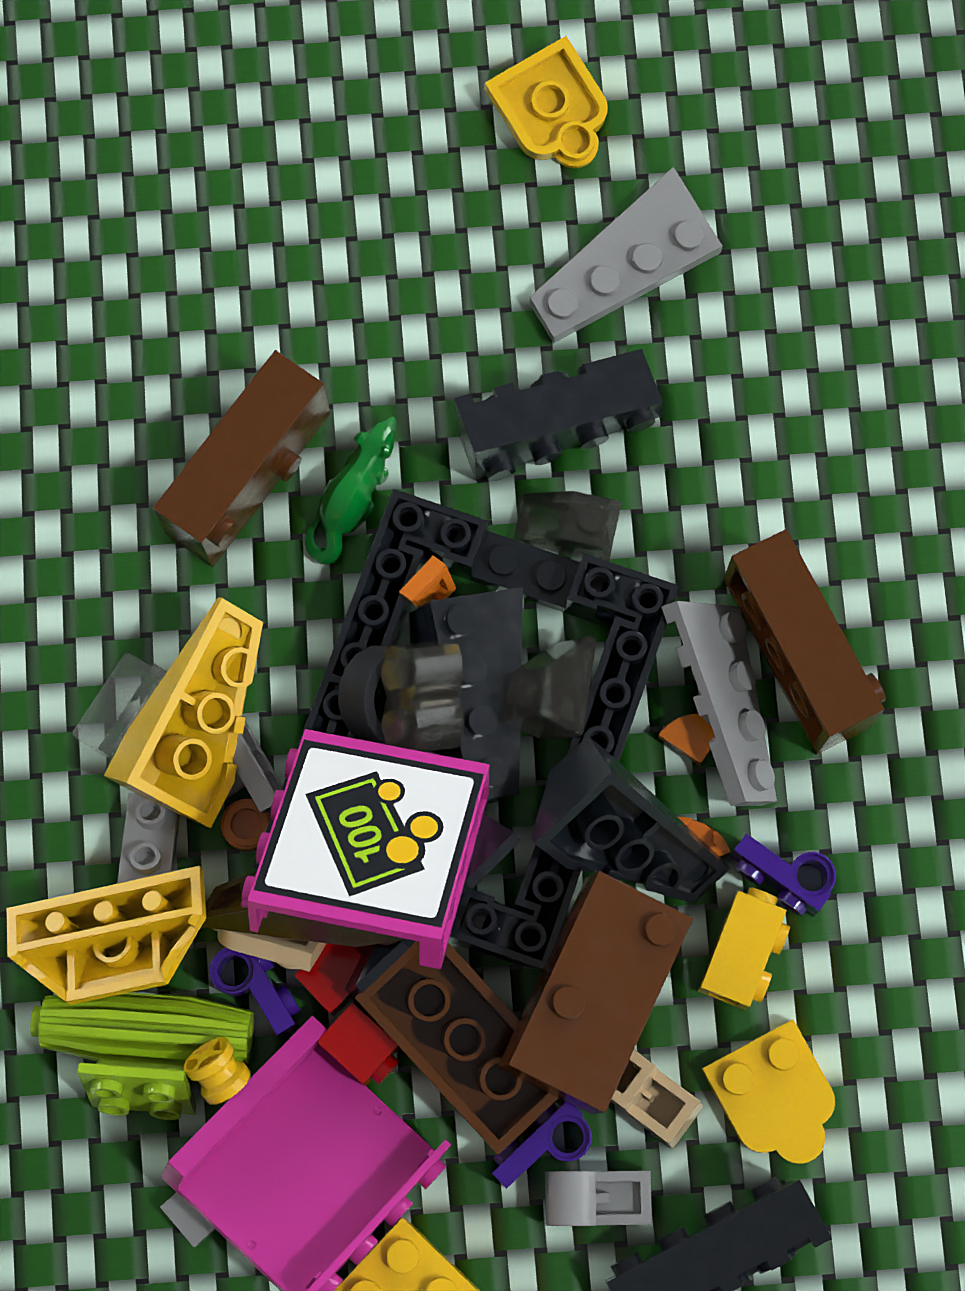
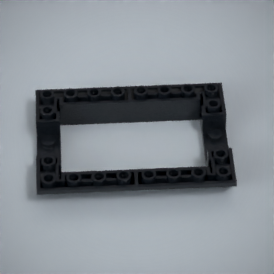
[252,489,680,971]

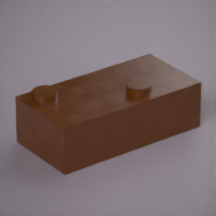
[153,350,331,567]
[723,529,885,754]
[498,871,693,1114]
[353,941,558,1155]

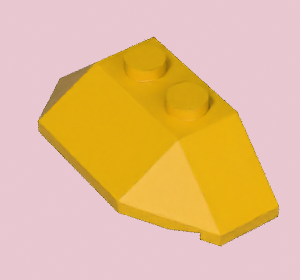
[6,865,206,1005]

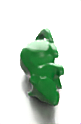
[305,416,396,565]

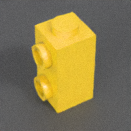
[697,888,790,1011]

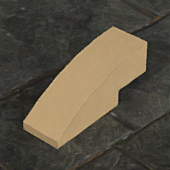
[611,1050,703,1149]

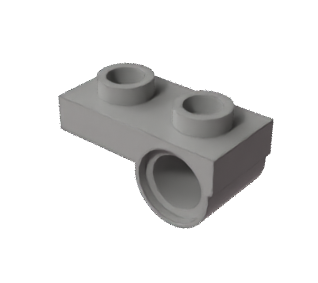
[117,793,180,884]
[545,1171,652,1226]

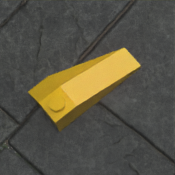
[104,597,263,828]

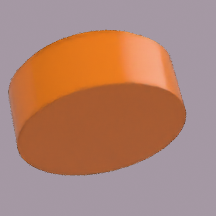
[221,799,271,852]

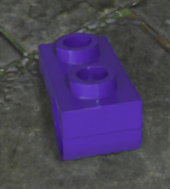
[730,833,836,917]
[209,947,301,1038]
[492,1102,592,1189]

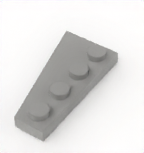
[529,167,722,344]
[661,601,777,806]

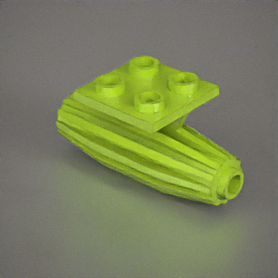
[30,992,254,1120]

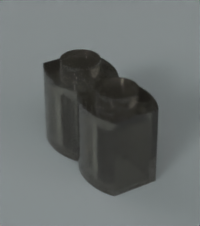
[381,642,464,752]

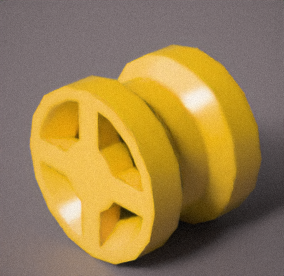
[183,1037,251,1105]

